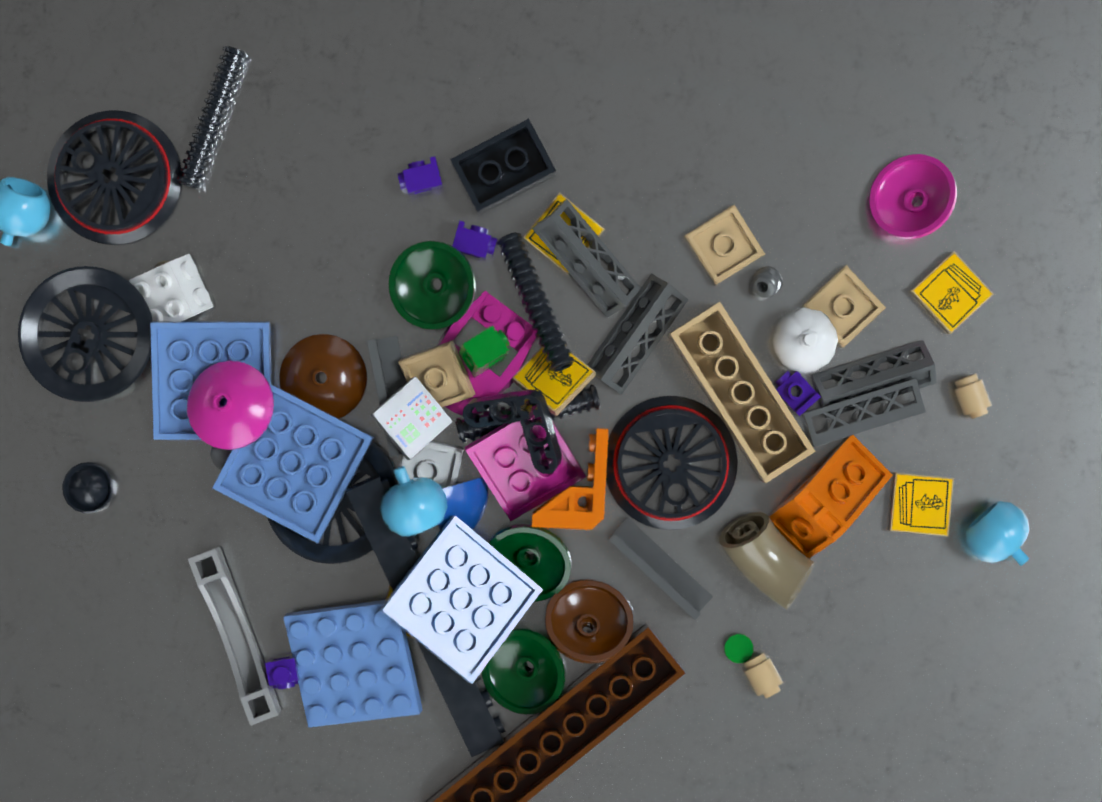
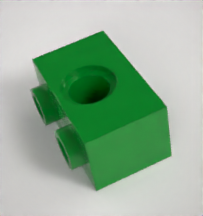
[459,325,510,378]

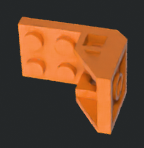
[532,428,609,530]
[769,435,893,559]

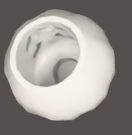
[772,307,838,374]

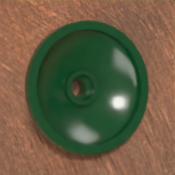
[389,241,476,329]
[489,524,572,602]
[481,628,565,715]

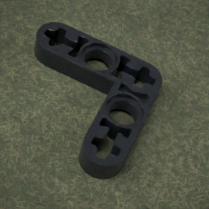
[463,389,562,474]

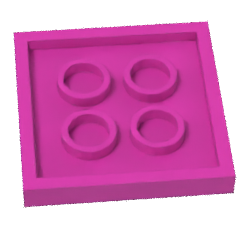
[465,405,586,521]

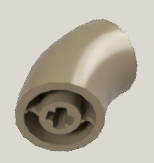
[719,512,815,610]

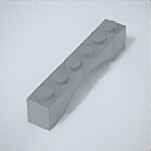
[188,547,282,726]

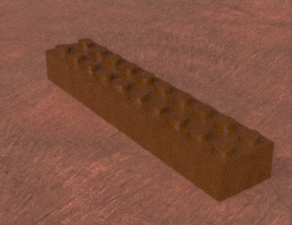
[427,624,686,802]

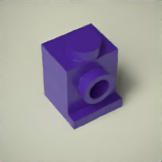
[397,156,443,196]
[452,220,498,260]
[775,370,821,416]
[265,655,300,690]

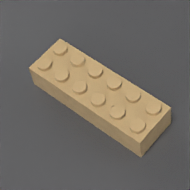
[668,302,816,483]

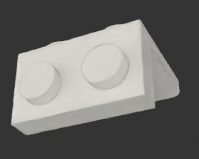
[129,254,213,322]

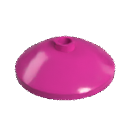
[870,154,957,239]
[187,361,274,450]

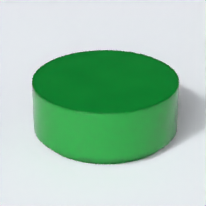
[724,633,754,663]

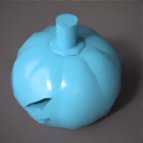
[0,177,50,246]
[380,466,448,536]
[966,501,1029,566]

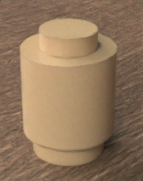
[954,373,992,419]
[743,652,783,699]

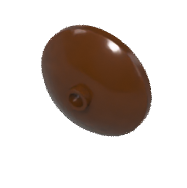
[279,334,367,419]
[545,580,633,663]

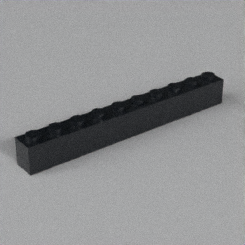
[346,474,506,757]

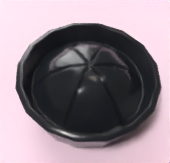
[62,462,113,513]

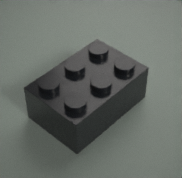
[450,119,556,215]

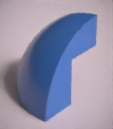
[437,477,489,530]

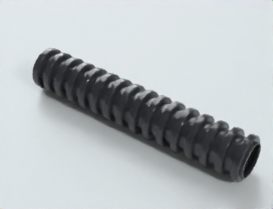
[176,46,248,189]
[497,232,575,372]
[455,384,601,443]

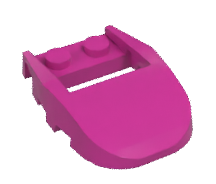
[437,291,537,416]

